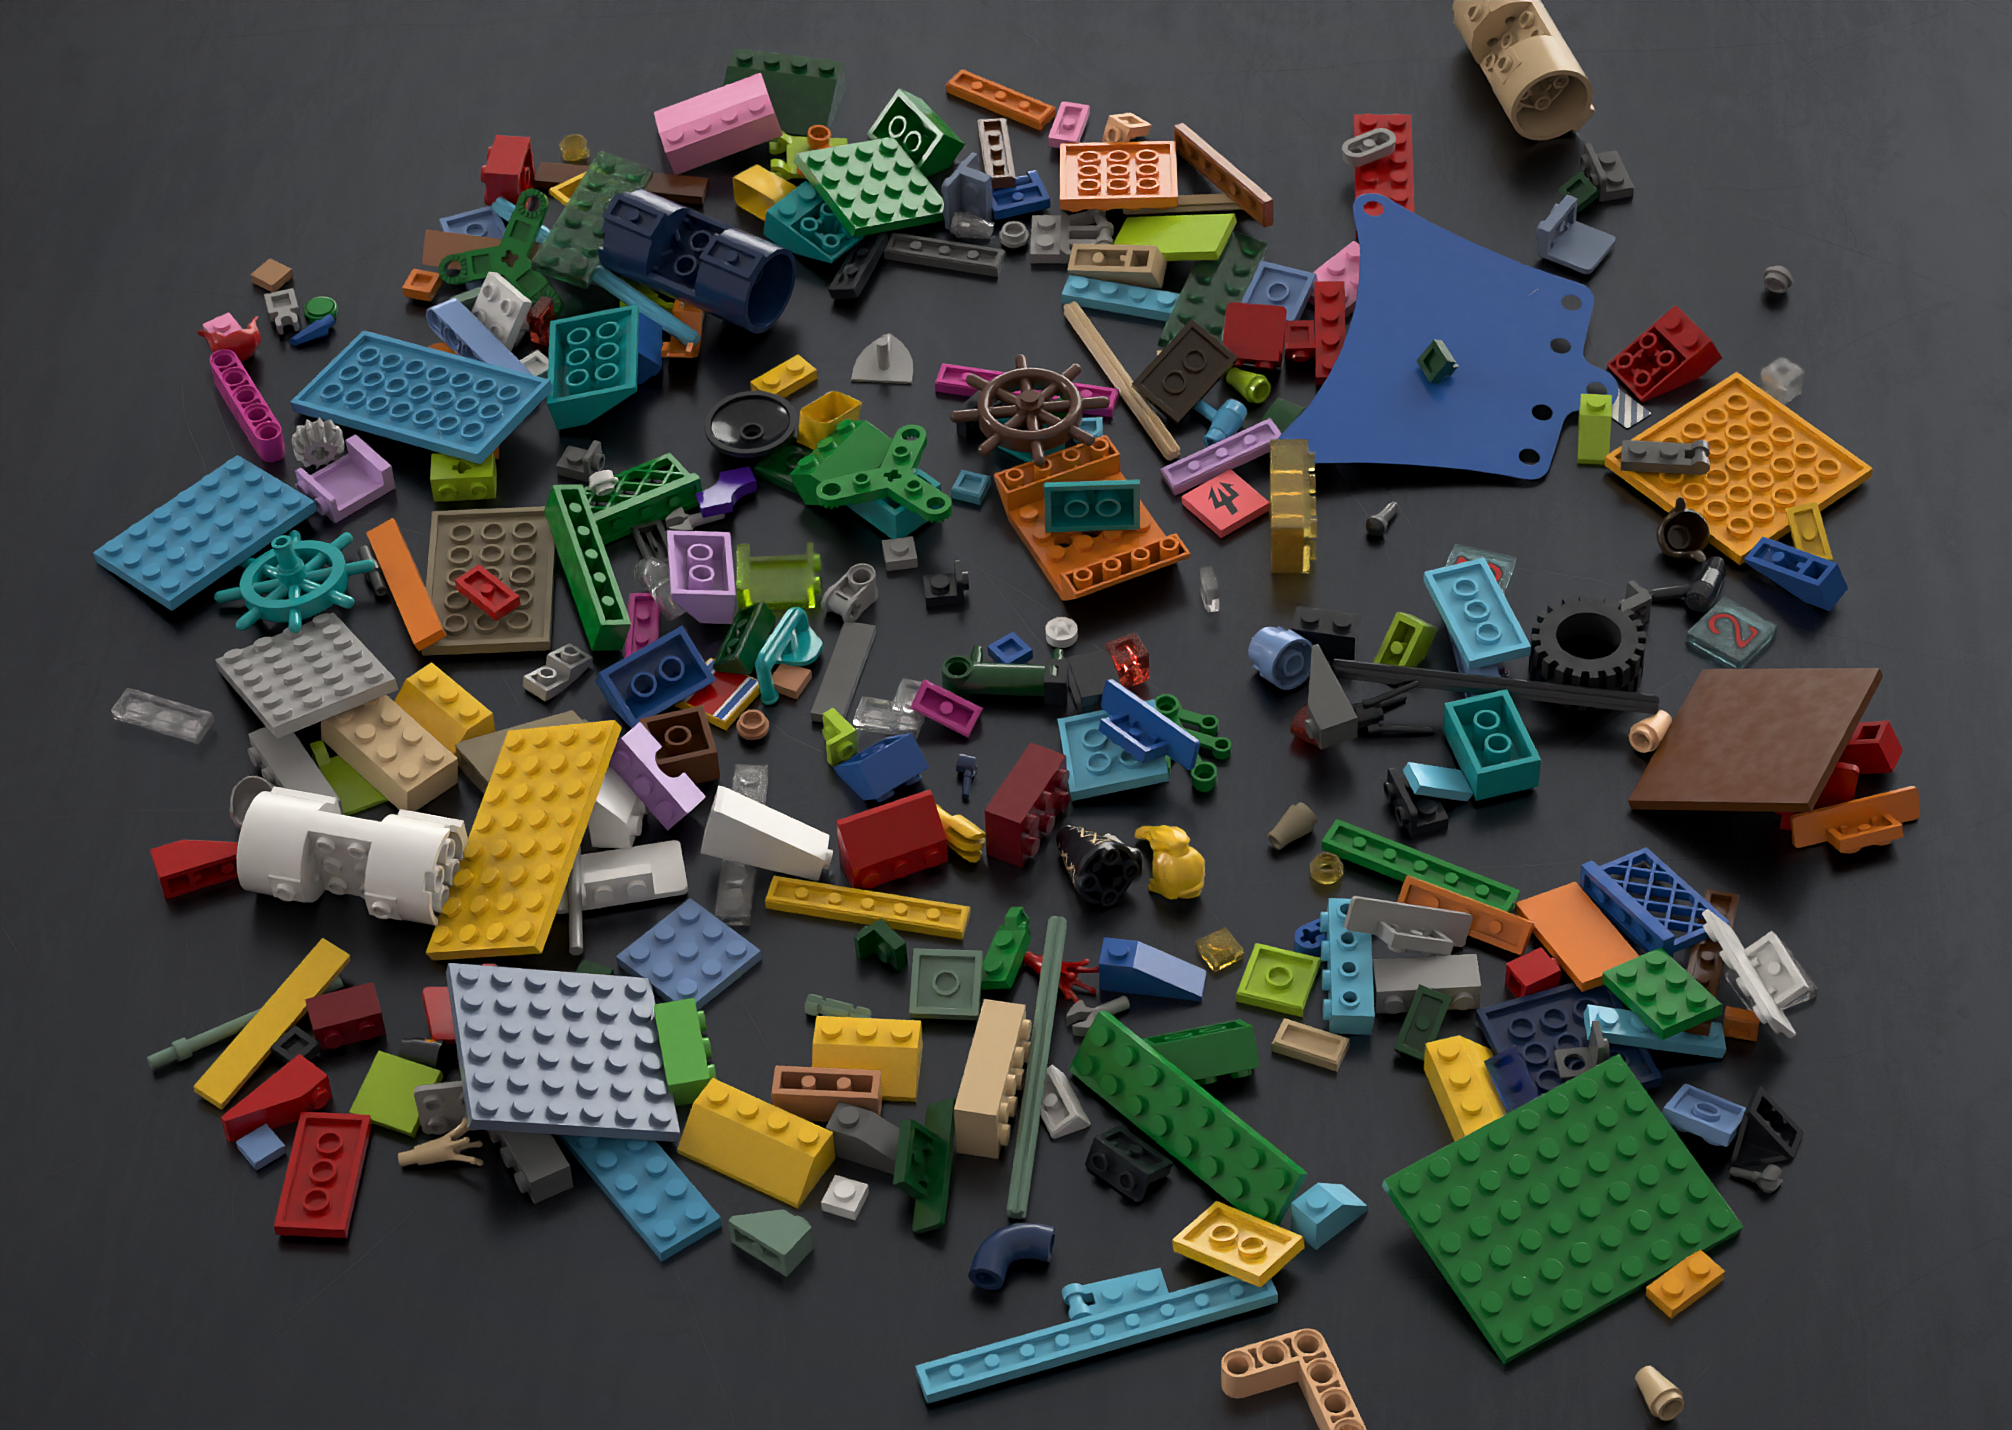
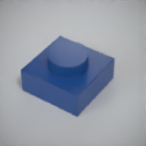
[987,632,1033,664]

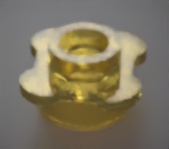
[559,134,590,161]

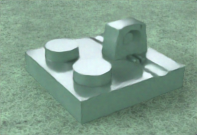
[909,948,983,1020]

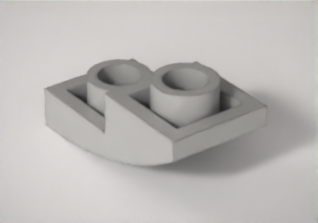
[522,643,593,701]

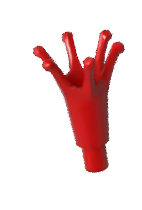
[1023,951,1099,1003]

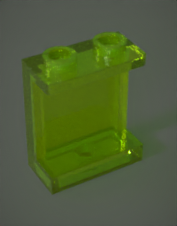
[737,542,821,610]

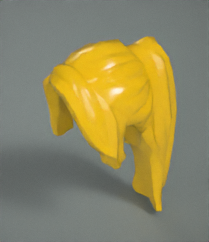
[1134,825,1205,899]

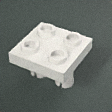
[471,272,540,352]

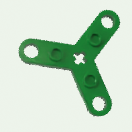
[438,188,563,321]
[816,425,953,523]

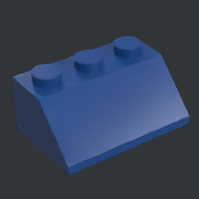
[595,626,716,728]

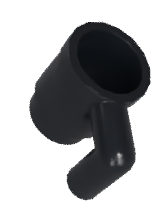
[398,1037,449,1073]

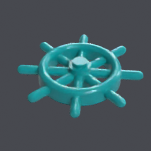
[214,530,375,633]

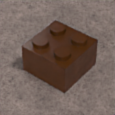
[639,705,720,784]

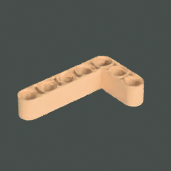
[1221,1328,1366,1430]

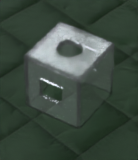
[1760,357,1805,405]

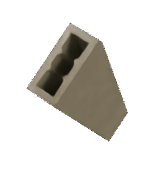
[455,710,589,794]

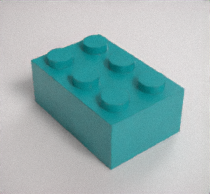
[1443,689,1541,801]

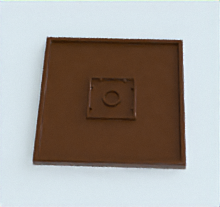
[1627,668,1883,812]

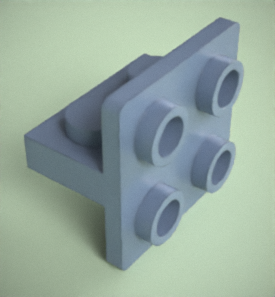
[941,152,993,230]

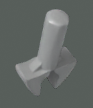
[665,507,725,531]
[1066,996,1130,1036]

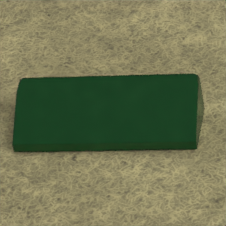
[712,601,776,675]

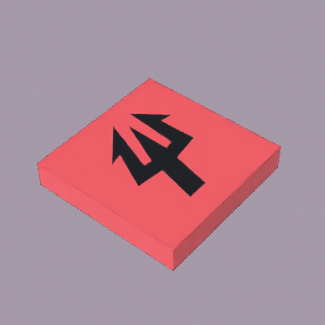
[1182,469,1270,538]

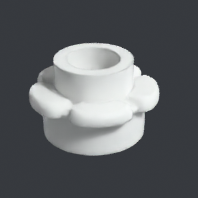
[588,470,618,496]

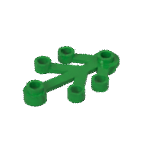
[1154,694,1232,792]

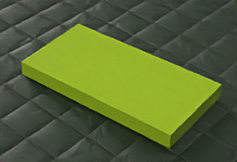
[1113,214,1237,261]

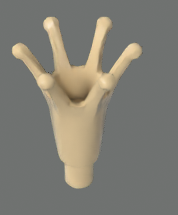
[398,1118,483,1167]

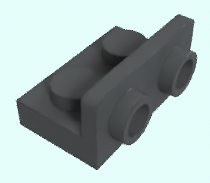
[1579,143,1634,202]

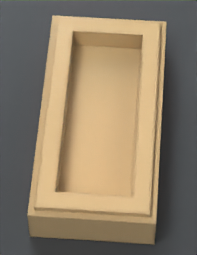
[1271,1018,1350,1072]

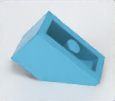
[1291,1183,1368,1250]

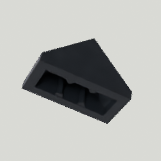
[1728,1085,1804,1170]

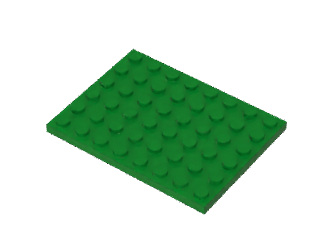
[1382,1054,1743,1364]

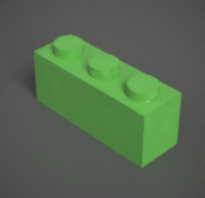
[653,998,717,1106]

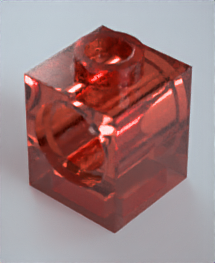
[1105,632,1149,689]

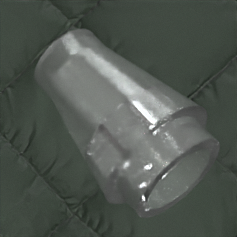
[950,210,994,240]

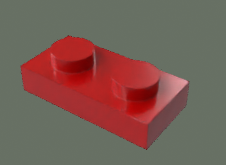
[454,564,521,621]

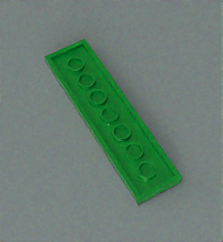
[1068,1011,1308,1226]

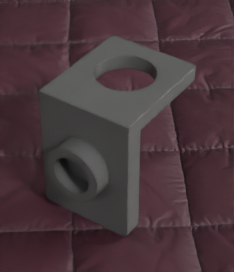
[1554,1020,1610,1081]

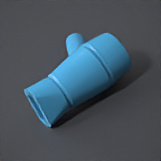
[1194,399,1247,448]

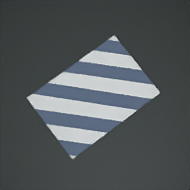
[1612,389,1652,429]

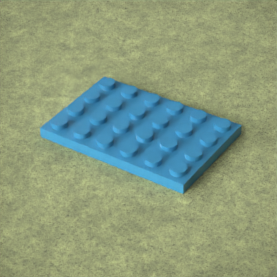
[93,455,317,611]

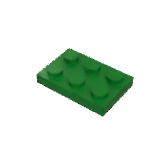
[1602,947,1722,1040]

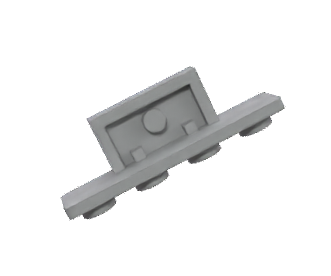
[1344,896,1473,957]

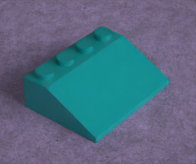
[547,304,639,430]

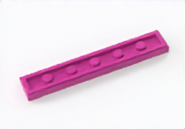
[935,363,1119,418]

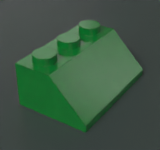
[866,88,966,177]
[789,419,893,505]
[1141,1019,1260,1085]

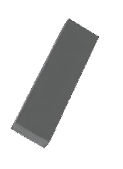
[884,232,1006,277]
[810,621,876,722]

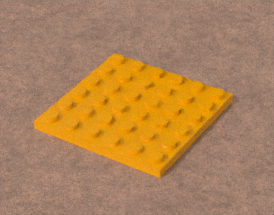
[1604,372,1873,565]

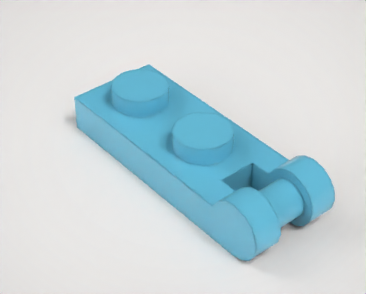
[1062,1268,1169,1321]

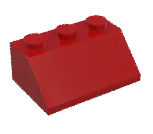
[836,789,948,890]

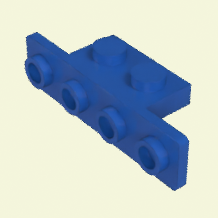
[1098,679,1200,770]

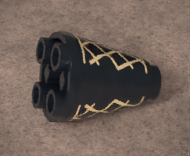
[1056,825,1140,907]

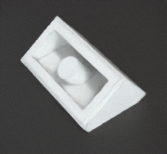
[1040,1065,1091,1139]

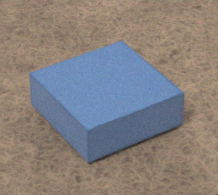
[236,1124,286,1171]

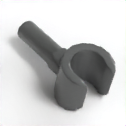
[1729,1164,1783,1193]

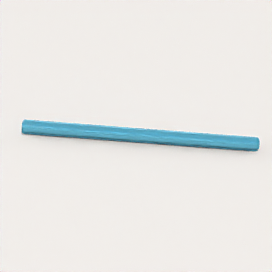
[492,197,701,347]

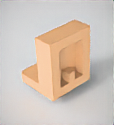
[1102,113,1151,142]

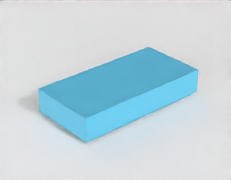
[1403,762,1473,802]

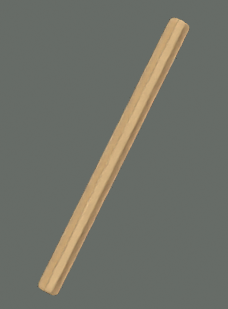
[1064,301,1180,461]

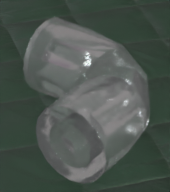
[634,557,687,622]

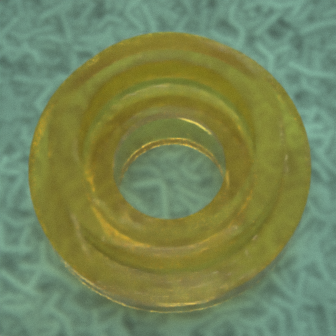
[1310,852,1344,884]

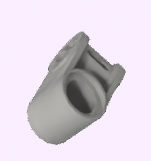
[821,563,878,622]

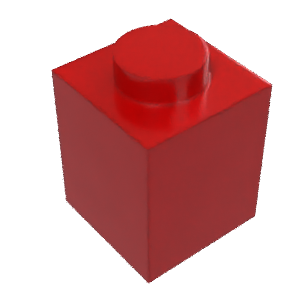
[1505,947,1562,999]

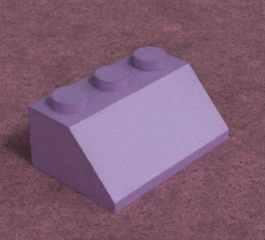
[666,530,736,624]

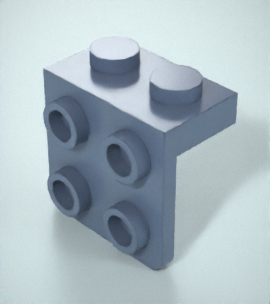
[1535,195,1616,274]

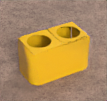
[733,164,797,221]
[797,391,862,450]

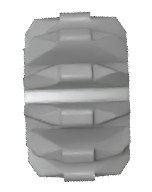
[291,417,345,469]

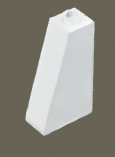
[700,786,833,881]

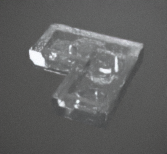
[853,678,925,739]

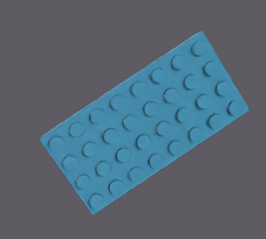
[290,330,553,464]

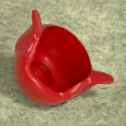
[197,316,261,362]

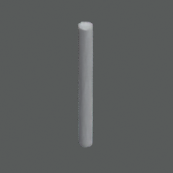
[568,846,583,955]

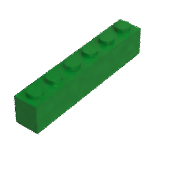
[544,484,631,651]

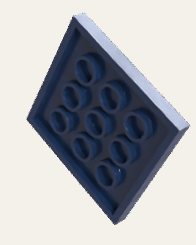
[1476,982,1662,1106]

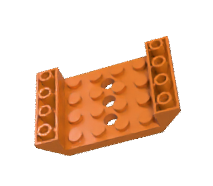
[994,435,1190,601]

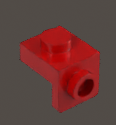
[1284,320,1316,363]

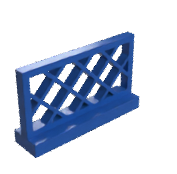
[1579,847,1730,958]

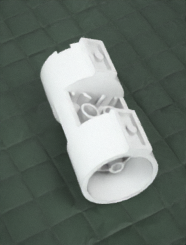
[237,786,468,926]

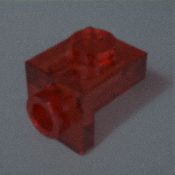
[526,296,555,347]

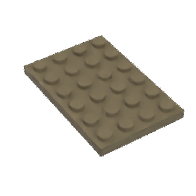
[422,506,556,656]

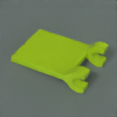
[769,130,847,180]
[310,740,389,816]

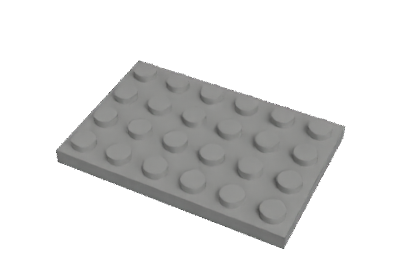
[215,613,399,739]

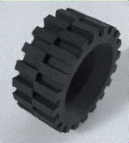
[1528,595,1646,711]

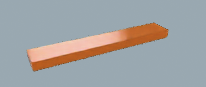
[366,518,447,651]

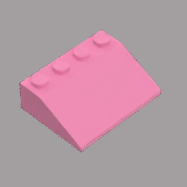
[654,73,783,175]

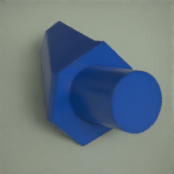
[289,315,335,346]

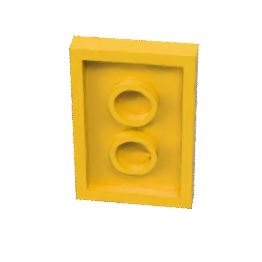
[1172,1201,1304,1288]

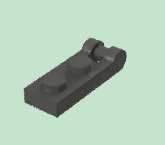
[1621,440,1710,475]

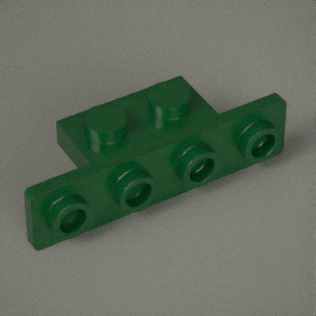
[893,1097,956,1234]

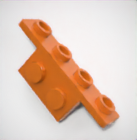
[1790,786,1920,853]

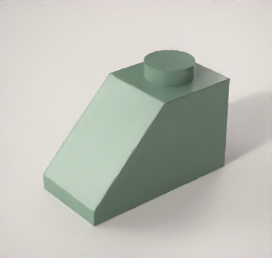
[728,1209,814,1277]

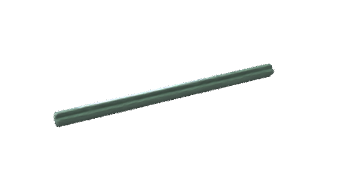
[1006,916,1067,1220]

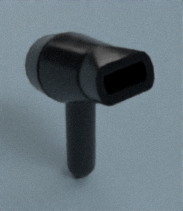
[1649,557,1726,613]

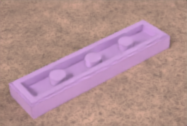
[1160,418,1281,496]

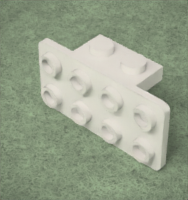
[556,840,688,914]
[1702,909,1810,1039]

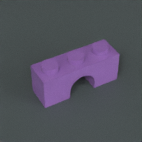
[609,722,706,831]

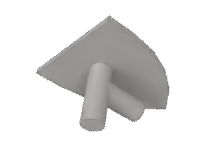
[851,333,913,384]

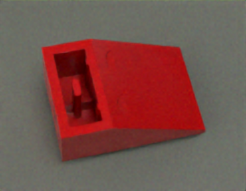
[1606,305,1722,403]

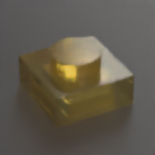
[1196,927,1244,972]

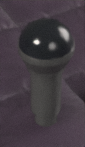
[1365,501,1399,536]

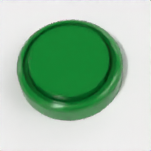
[303,297,338,323]

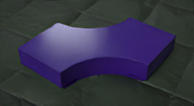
[695,466,757,518]

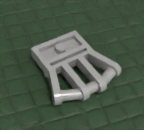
[1030,209,1114,263]

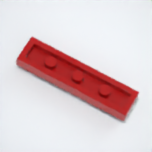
[1314,281,1346,385]

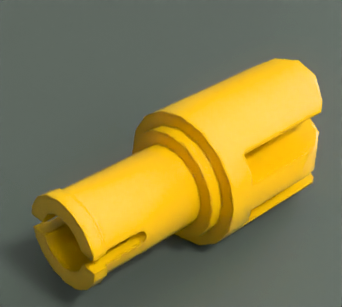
[936,804,986,863]

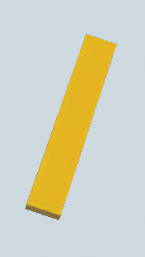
[765,876,971,940]
[193,938,351,1110]

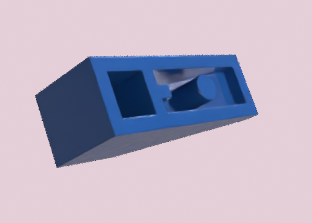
[1744,537,1848,611]
[1099,937,1207,1001]

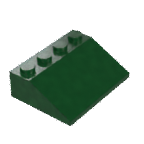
[723,48,846,137]

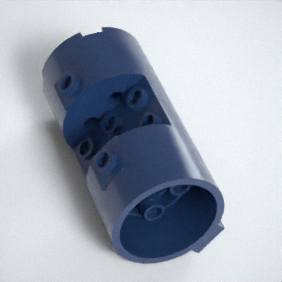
[598,188,796,334]

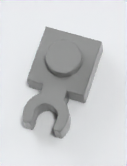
[264,288,300,334]

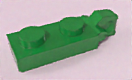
[981,906,1032,990]

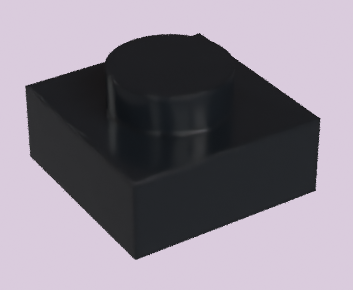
[270,1026,321,1065]

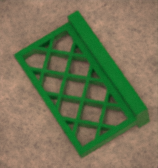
[584,453,703,545]

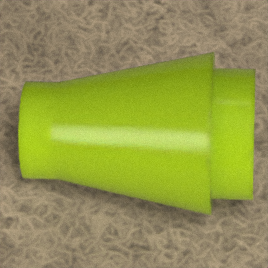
[1226,367,1271,403]

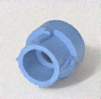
[1248,626,1313,690]

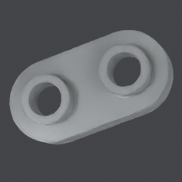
[1342,128,1396,167]

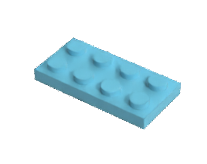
[1423,558,1531,670]

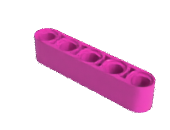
[209,349,286,462]

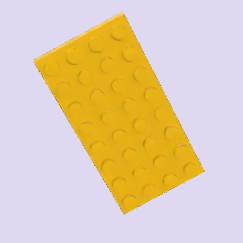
[426,720,622,960]

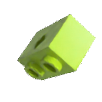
[430,451,497,502]

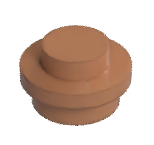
[736,710,769,740]

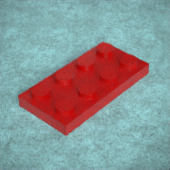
[274,1112,372,1238]

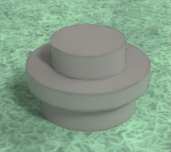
[999,221,1029,248]
[1764,266,1794,293]

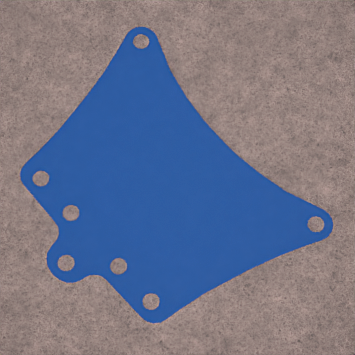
[1276,193,1619,480]

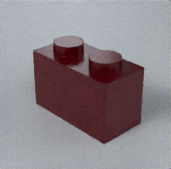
[305,982,386,1051]

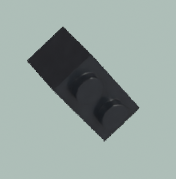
[1291,606,1361,661]

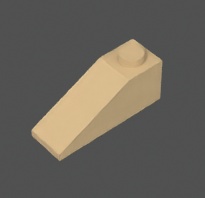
[1067,244,1167,289]

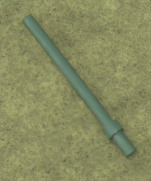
[147,975,344,1070]

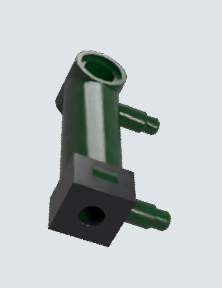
[941,645,1070,705]

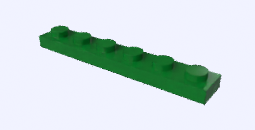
[1321,819,1520,913]

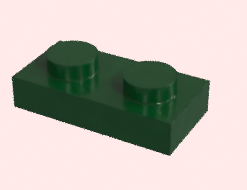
[1393,984,1452,1063]

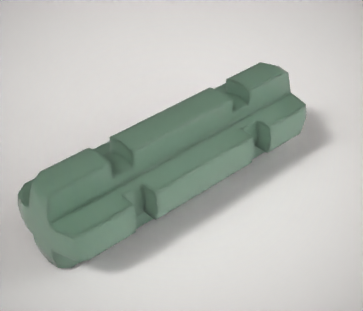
[804,994,871,1018]

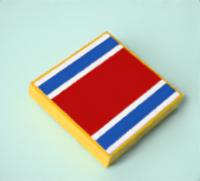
[674,658,761,730]

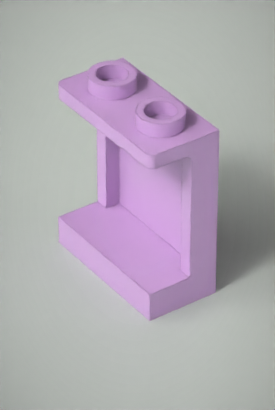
[295,434,395,523]

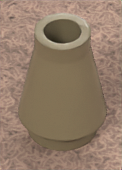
[1267,802,1317,850]

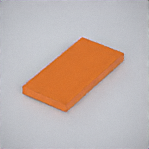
[1515,881,1639,992]

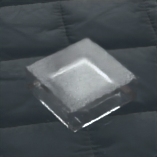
[1199,566,1219,612]

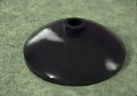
[704,391,797,459]

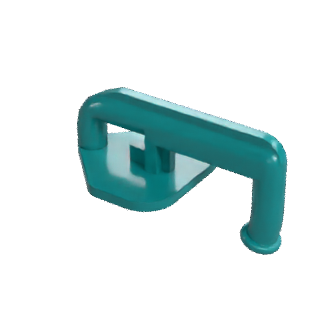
[755,607,823,705]

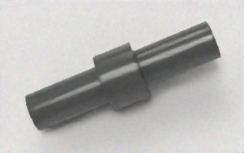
[357,546,388,596]

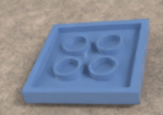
[616,898,762,1011]

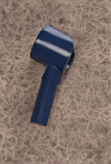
[956,753,977,799]

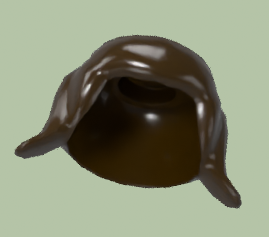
[1656,497,1710,563]

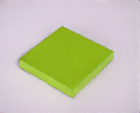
[1236,943,1322,1017]
[349,1051,444,1137]

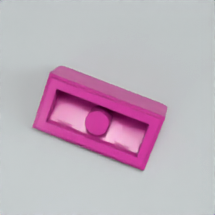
[910,679,983,738]

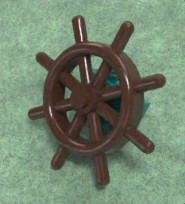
[950,354,1110,466]

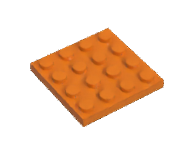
[1060,141,1178,212]

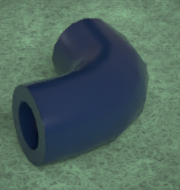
[968,1223,1056,1290]

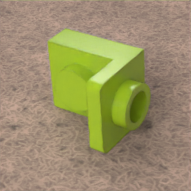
[822,708,858,766]

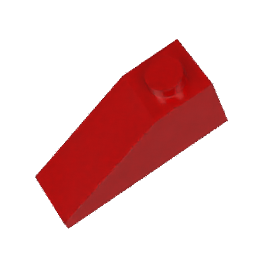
[1838,720,1903,774]
[150,840,238,900]
[220,1054,333,1142]

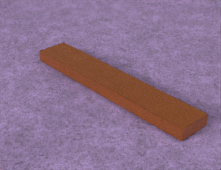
[1174,123,1273,228]

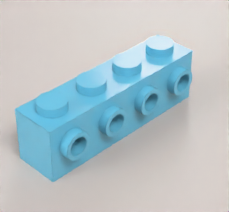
[1320,898,1374,1035]

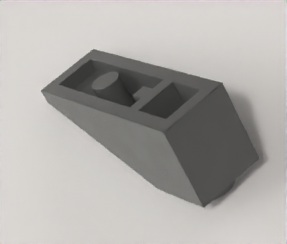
[1304,644,1358,749]
[825,1101,900,1174]

